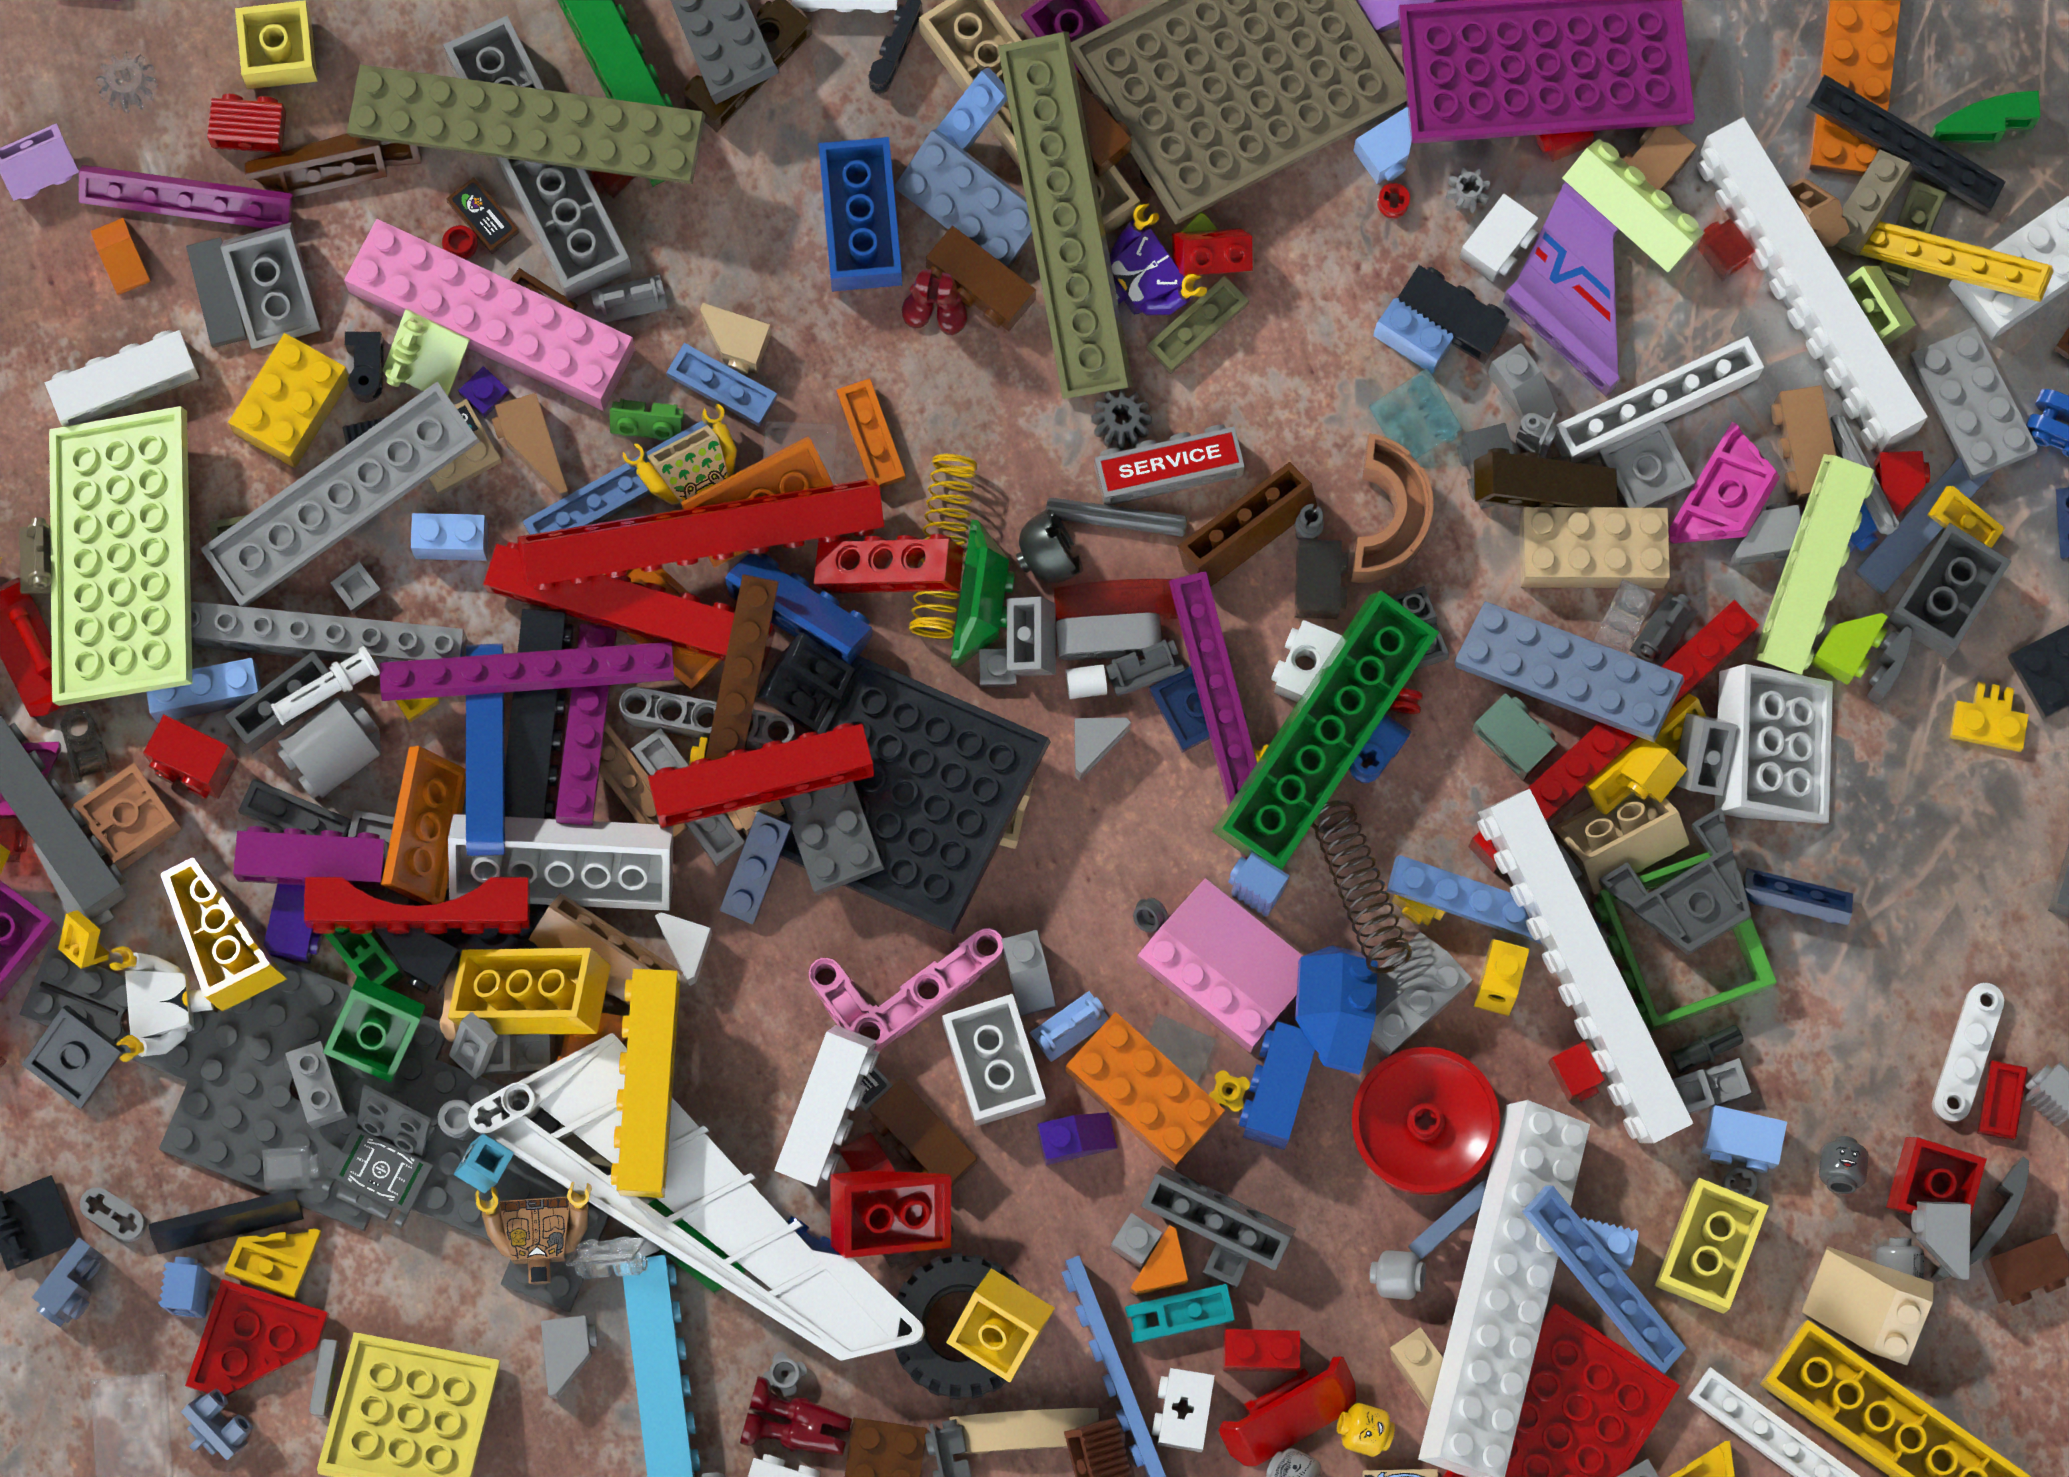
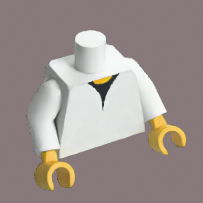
[109,946,214,1062]

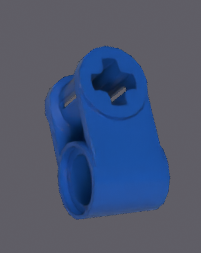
[1349,714,1412,783]

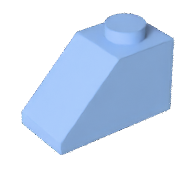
[1353,107,1411,184]

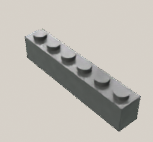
[0,716,127,921]

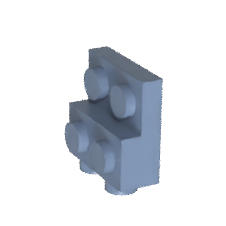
[31,1238,103,1327]

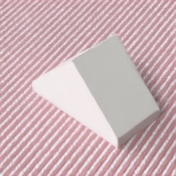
[655,912,712,986]

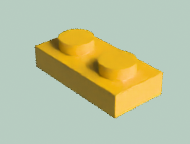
[1928,486,2005,548]

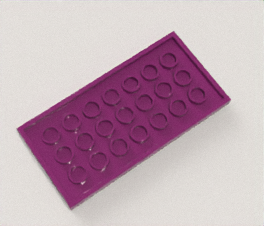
[1398,0,1695,144]

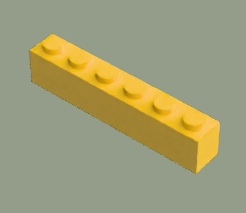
[611,969,681,1198]

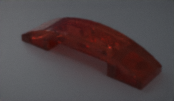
[1053,579,1179,622]

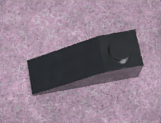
[374,928,461,994]

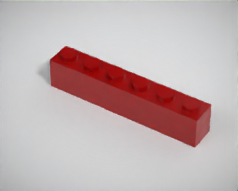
[648,723,874,829]

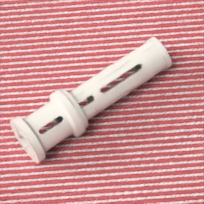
[270,646,380,726]

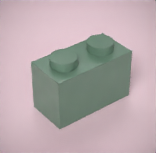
[1472,693,1557,781]

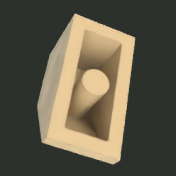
[700,303,771,374]

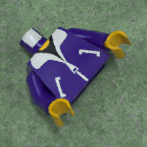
[1109,204,1207,315]

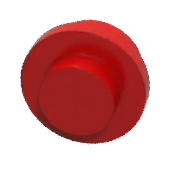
[442,225,478,260]

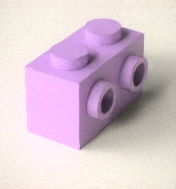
[0,123,79,201]

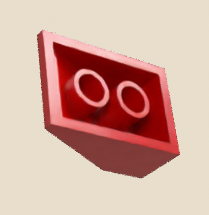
[831,1171,951,1258]

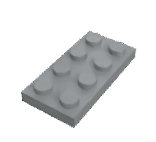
[1909,326,2038,480]

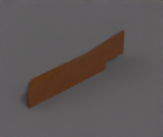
[245,133,422,197]

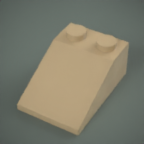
[1802,1246,1933,1365]

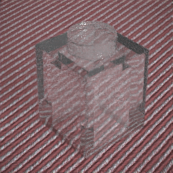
[262,1146,320,1192]

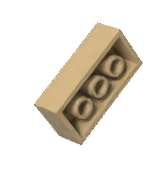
[1519,507,1670,588]

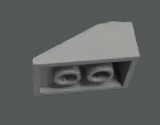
[220,222,321,349]

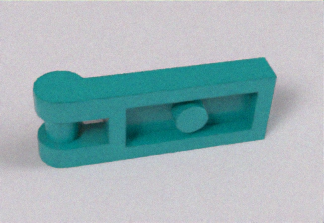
[1125,1284,1235,1344]

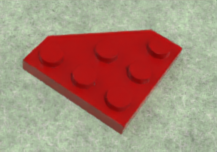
[185,1279,329,1397]

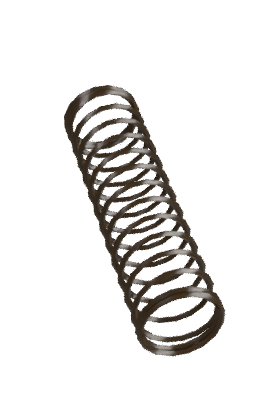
[1311,800,1412,974]

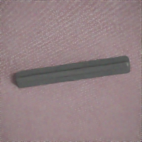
[1046,498,1187,537]

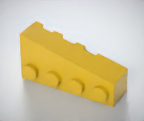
[161,858,287,1011]

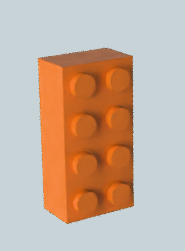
[1065,1011,1225,1170]

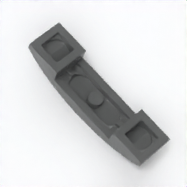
[1931,1156,2029,1282]

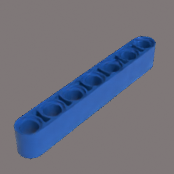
[466,643,505,856]

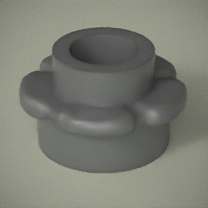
[1133,898,1168,932]

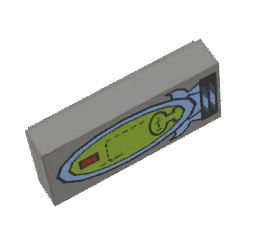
[309,1339,341,1418]

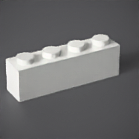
[44,330,199,427]

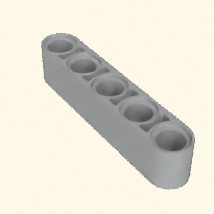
[619,687,795,750]

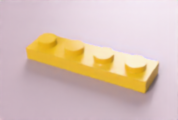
[1585,694,1706,815]

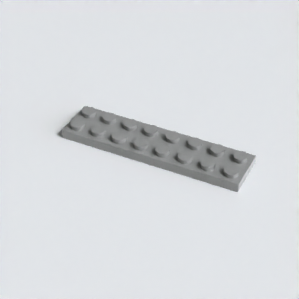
[200,382,480,607]

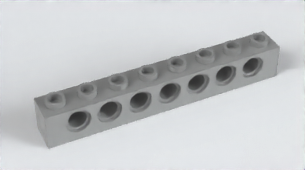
[191,601,468,666]

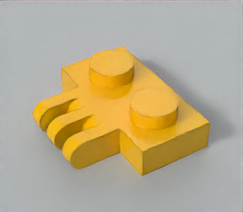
[1949,681,2029,752]

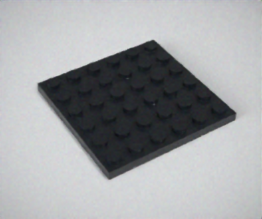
[779,655,1051,935]

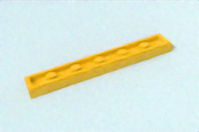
[1841,221,2054,302]

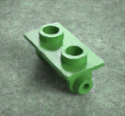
[610,398,684,440]

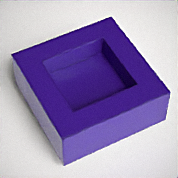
[458,366,510,418]

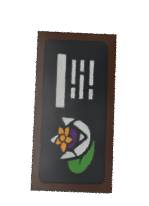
[446,177,519,254]

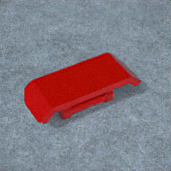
[0,577,65,717]
[1218,1356,1356,1466]

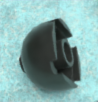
[1016,509,1083,583]

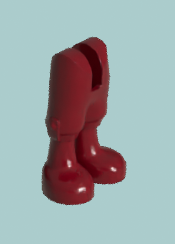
[901,269,967,335]
[740,1376,852,1456]

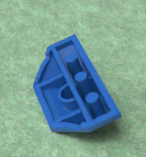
[1295,945,1378,1075]

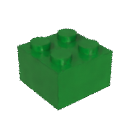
[323,975,426,1083]

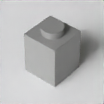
[1110,1213,1162,1269]

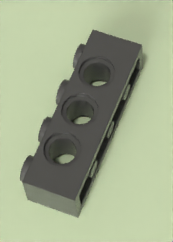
[1141,1165,1296,1271]

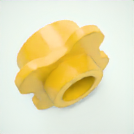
[1209,1070,1250,1112]

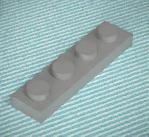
[631,728,745,866]

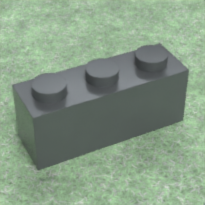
[225,651,329,754]

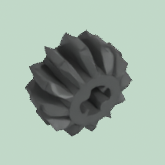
[1091,388,1152,450]

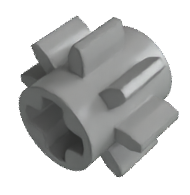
[1446,167,1491,213]

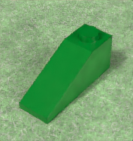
[303,907,404,989]

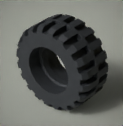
[894,1253,1026,1400]

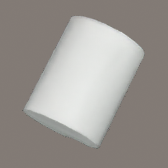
[1065,664,1107,699]

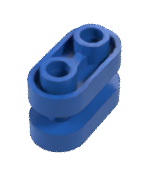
[2026,389,2069,457]

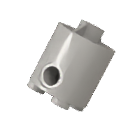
[276,697,381,799]

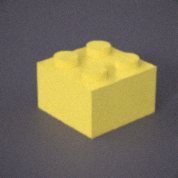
[235,0,318,89]

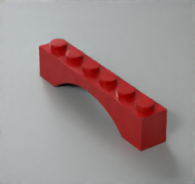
[304,877,530,934]

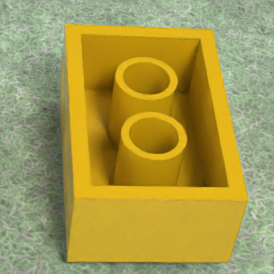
[228,333,349,468]

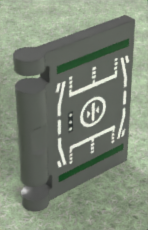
[321,1127,434,1228]

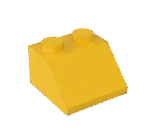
[946,1268,1055,1382]

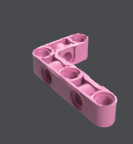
[809,928,1003,1051]

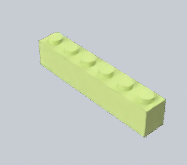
[1752,454,1874,675]

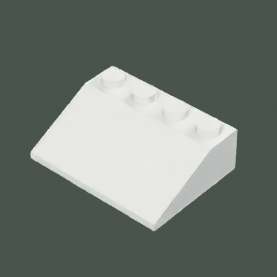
[1715,664,1833,824]

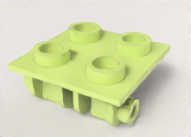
[383,309,470,397]

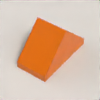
[91,218,151,295]
[1129,1225,1188,1296]

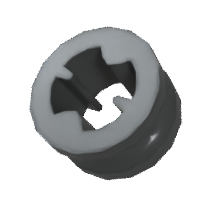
[1722,1167,1758,1198]

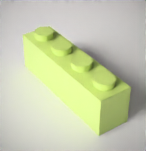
[1562,139,1705,272]

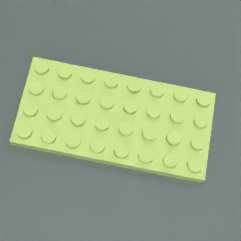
[49,406,193,706]

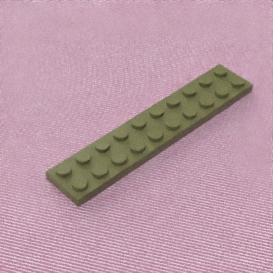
[998,32,1133,399]
[347,64,705,184]

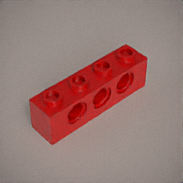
[814,534,964,594]

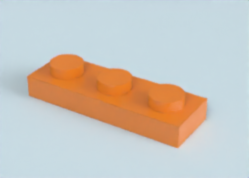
[836,378,906,488]

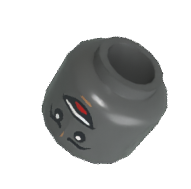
[1819,1136,1869,1194]

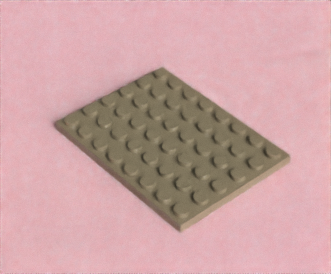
[1071,0,1407,225]

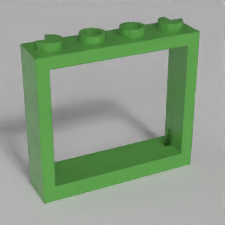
[1594,852,1777,1033]

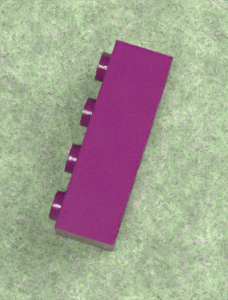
[233,826,388,890]

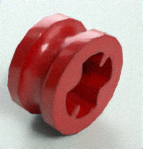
[1377,183,1410,218]
[1389,688,1423,714]

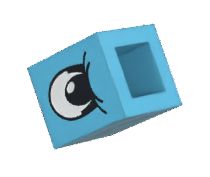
[453,1134,514,1194]

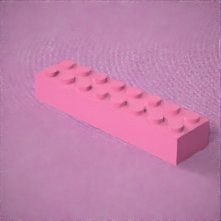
[344,219,635,411]

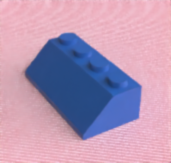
[725,553,873,666]

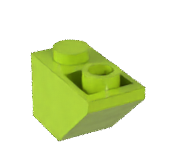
[1811,613,1888,685]

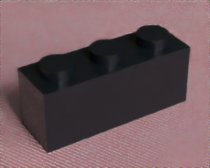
[1397,265,1510,365]

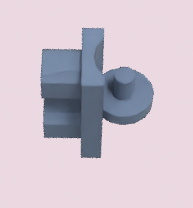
[181,1389,253,1460]

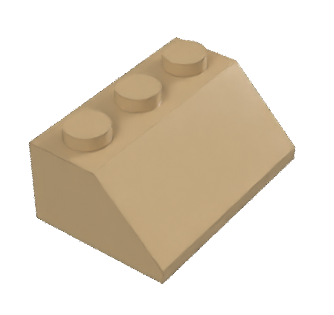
[1552,792,1690,895]

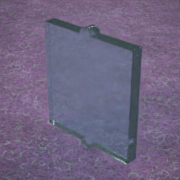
[1145,1013,1217,1084]

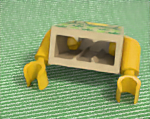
[623,404,737,505]

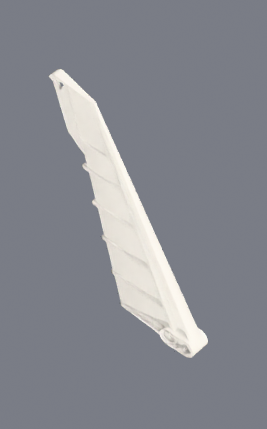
[468,1033,925,1361]

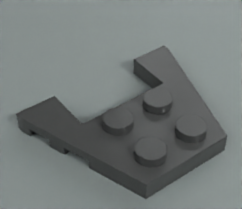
[1599,807,1751,955]

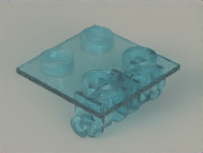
[1369,368,1463,460]

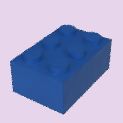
[1238,1021,1315,1150]

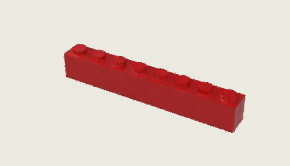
[483,542,775,673]

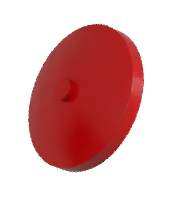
[1352,1047,1500,1195]

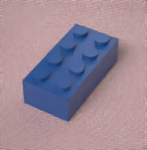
[818,137,902,292]

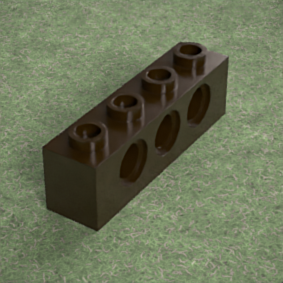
[684,0,812,132]

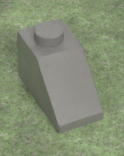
[1488,343,1558,420]
[1730,502,1801,567]
[1001,930,1056,1016]
[1911,1201,1971,1280]
[541,1315,598,1399]

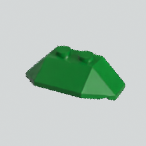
[951,519,1015,668]

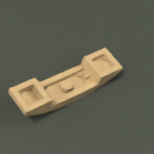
[949,1408,1099,1455]

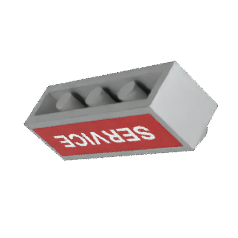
[1094,425,1245,506]

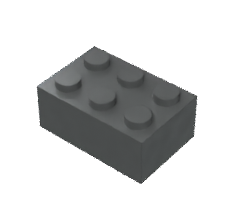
[1887,523,2011,659]

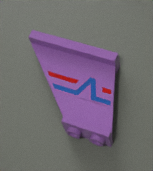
[1503,182,1620,397]

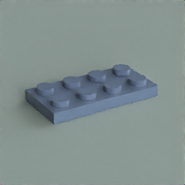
[894,129,1032,269]

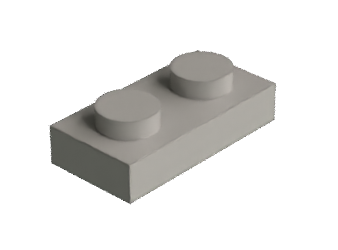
[449,1012,498,1080]

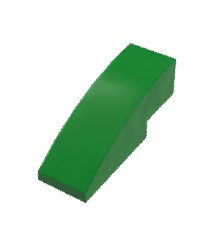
[1929,90,2040,143]

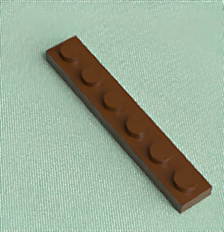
[706,574,780,760]

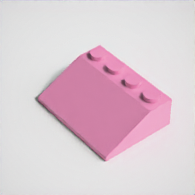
[1136,878,1303,1054]

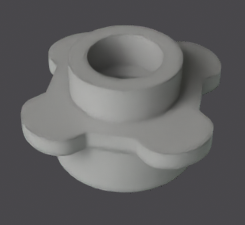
[763,1352,807,1396]

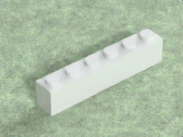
[1553,336,1764,463]

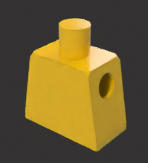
[1473,939,1529,1016]

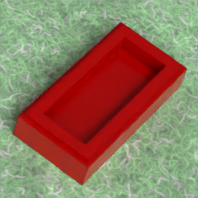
[1978,1060,2028,1141]

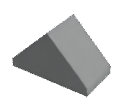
[1074,717,1131,781]

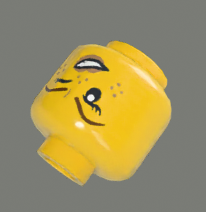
[1337,1403,1395,1457]

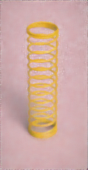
[909,454,978,639]

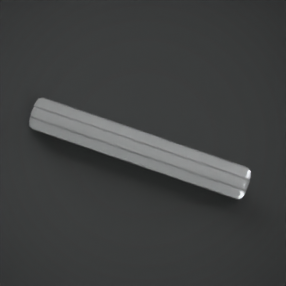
[1829,414,1899,535]

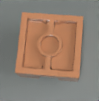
[73,763,182,871]

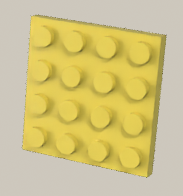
[317,1332,500,1477]

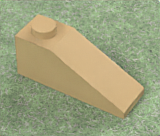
[1390,1327,1443,1412]

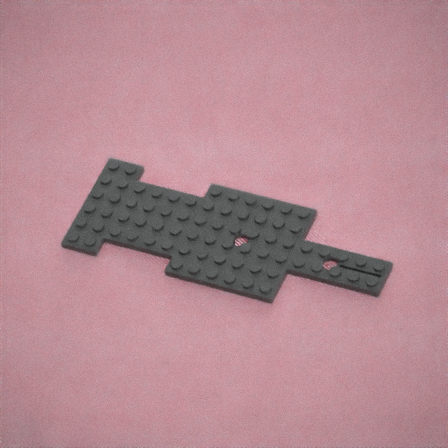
[19,947,611,1312]

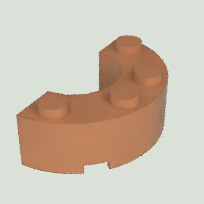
[1351,433,1434,583]

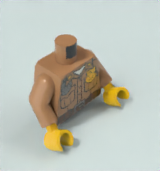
[475,1182,592,1284]

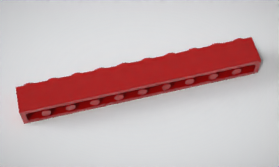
[517,478,885,590]
[1468,599,1760,873]

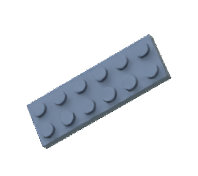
[1454,601,1684,742]

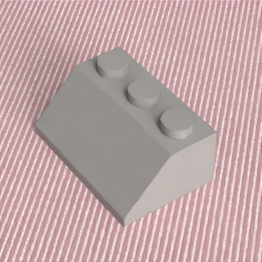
[1370,932,1473,1057]

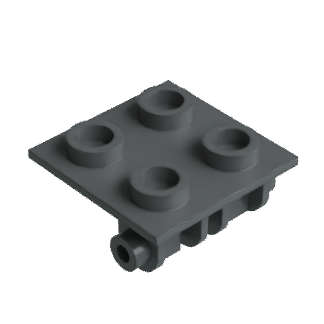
[357,1085,436,1157]

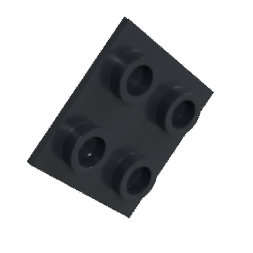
[0,1175,76,1272]

